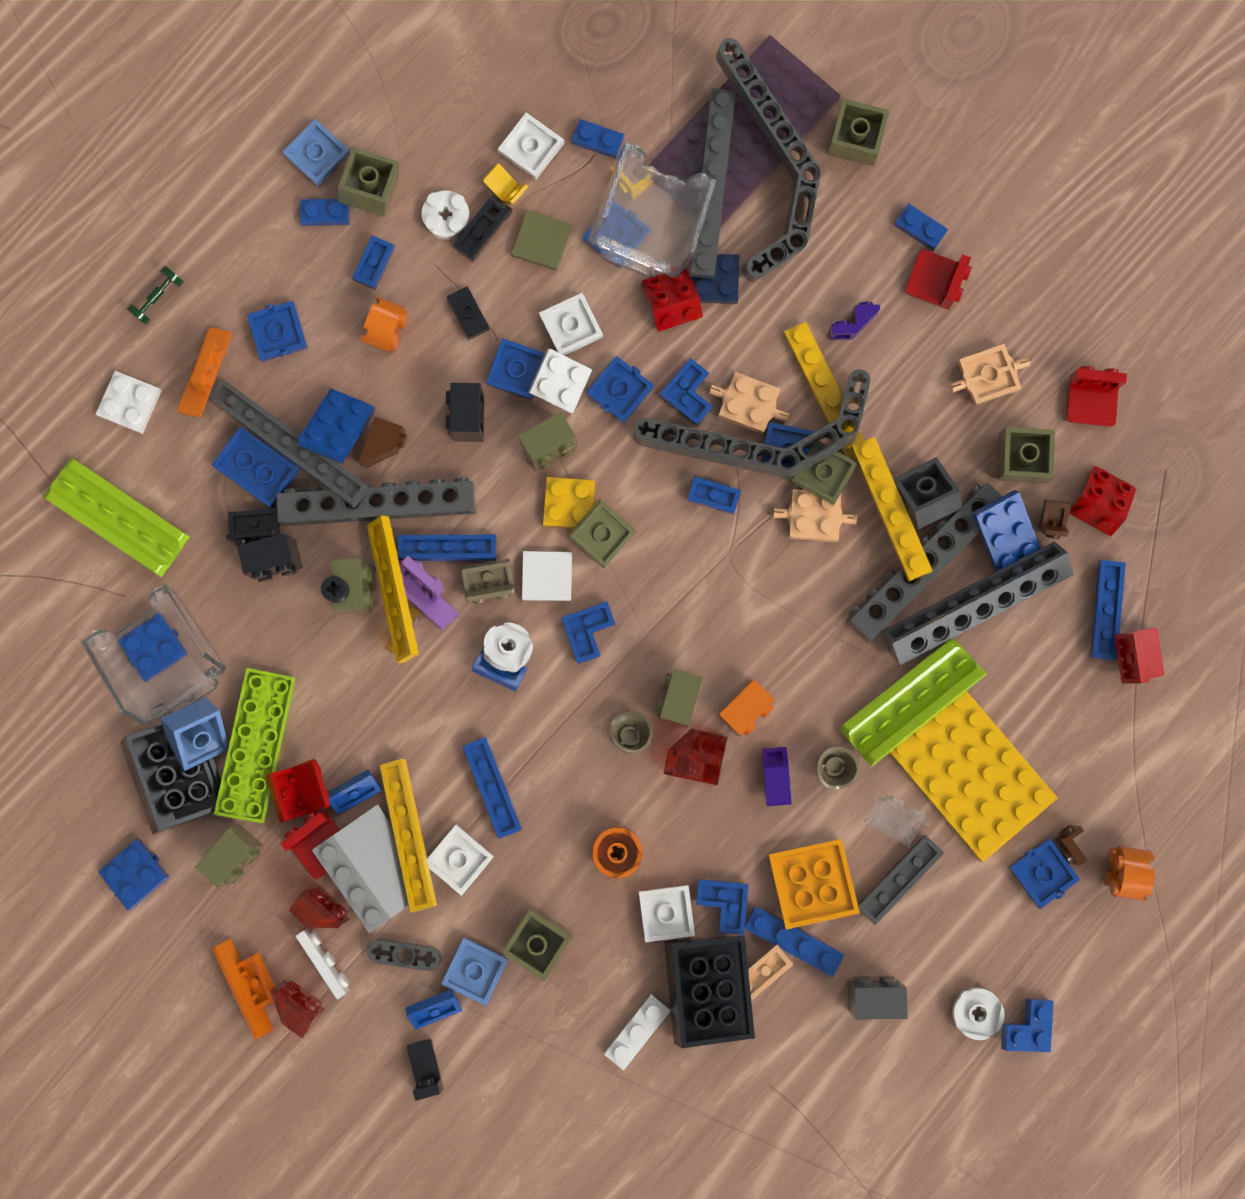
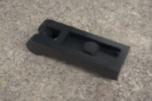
[453,195,513,262]

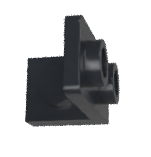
[407,1038,444,1101]

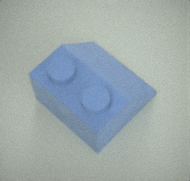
[160,697,229,771]

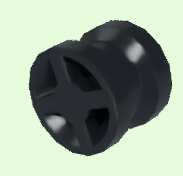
[321,576,350,603]

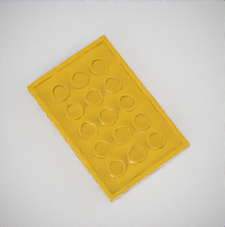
[890,691,1058,862]

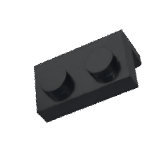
[226,508,280,546]

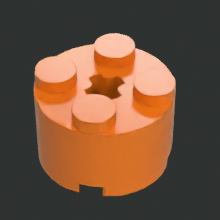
[360,296,409,353]
[592,826,643,878]
[1104,846,1155,901]

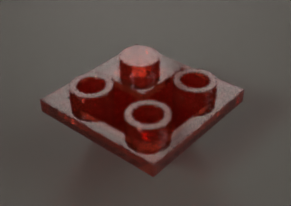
[663,729,727,786]
[289,886,350,928]
[271,980,325,1039]

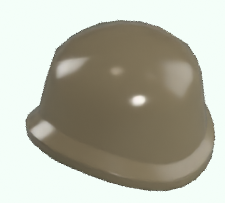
[609,711,653,754]
[816,746,860,789]

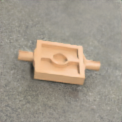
[949,344,1030,406]
[709,372,789,435]
[773,489,857,543]

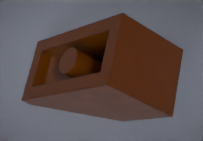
[358,417,407,468]

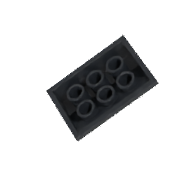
[120,725,221,835]
[664,935,755,1049]

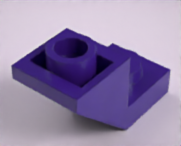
[829,301,880,340]
[762,747,792,806]

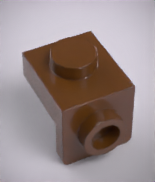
[1039,499,1071,539]
[1055,825,1087,866]

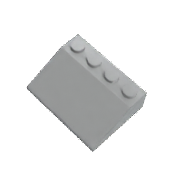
[312,804,434,934]

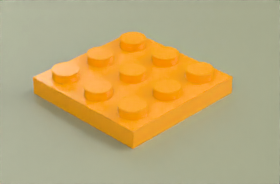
[768,839,860,930]

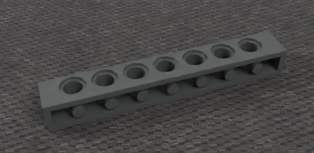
[277,478,477,526]
[847,482,1002,643]
[882,541,1073,665]

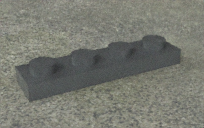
[858,835,944,925]

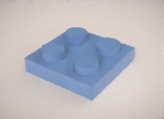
[282,119,351,187]
[441,937,509,1006]

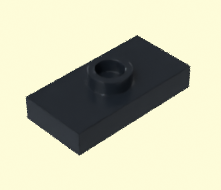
[447,286,490,340]

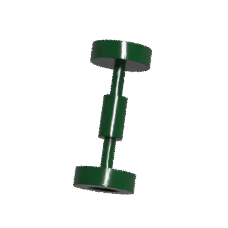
[127,266,184,325]

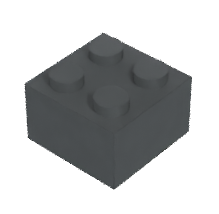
[893,457,963,530]
[848,976,908,1020]

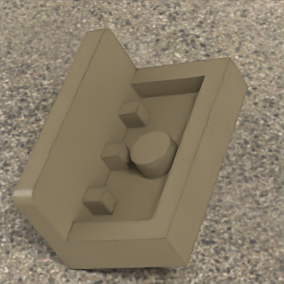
[461,558,515,603]

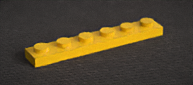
[784,322,865,459]
[851,437,932,582]
[367,516,419,663]
[379,759,437,912]

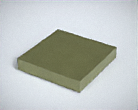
[512,210,572,271]
[791,441,858,506]
[567,499,636,568]

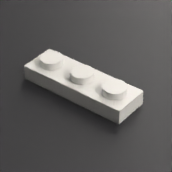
[296,928,350,1000]
[604,993,671,1071]

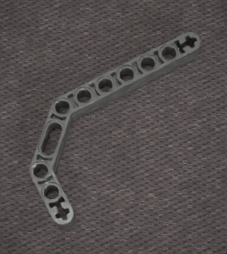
[716,38,821,282]
[634,369,870,478]

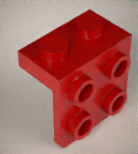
[905,250,972,310]
[641,267,703,332]
[1066,366,1127,427]
[1069,466,1136,536]
[265,759,330,823]
[280,811,340,879]

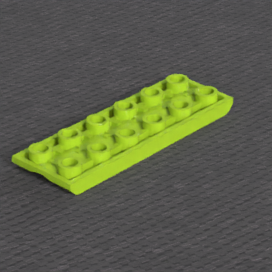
[43,457,190,577]
[839,638,987,767]
[214,668,296,824]

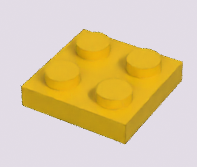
[543,477,595,529]

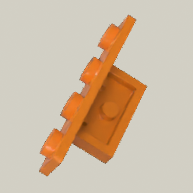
[177,327,232,418]
[212,939,280,1040]

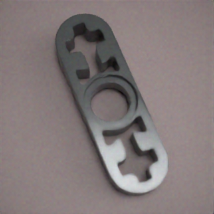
[367,939,441,971]

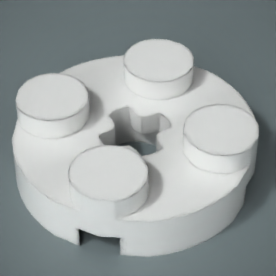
[422,190,470,240]
[483,623,533,672]
[952,987,1004,1040]

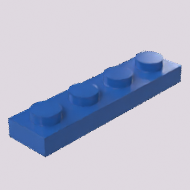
[397,534,497,561]
[1090,560,1126,660]
[462,737,522,839]
[745,906,844,977]

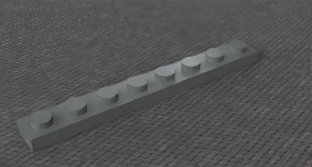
[690,88,736,279]
[208,378,370,508]

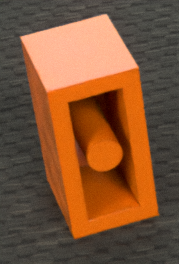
[718,679,775,736]

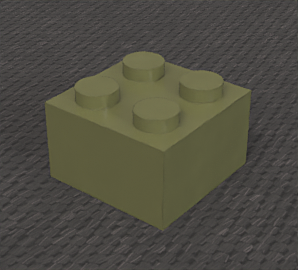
[828,98,890,166]
[338,147,399,217]
[518,412,577,470]
[997,427,1055,483]
[330,558,375,615]
[656,669,703,727]
[195,826,263,887]
[502,907,573,981]

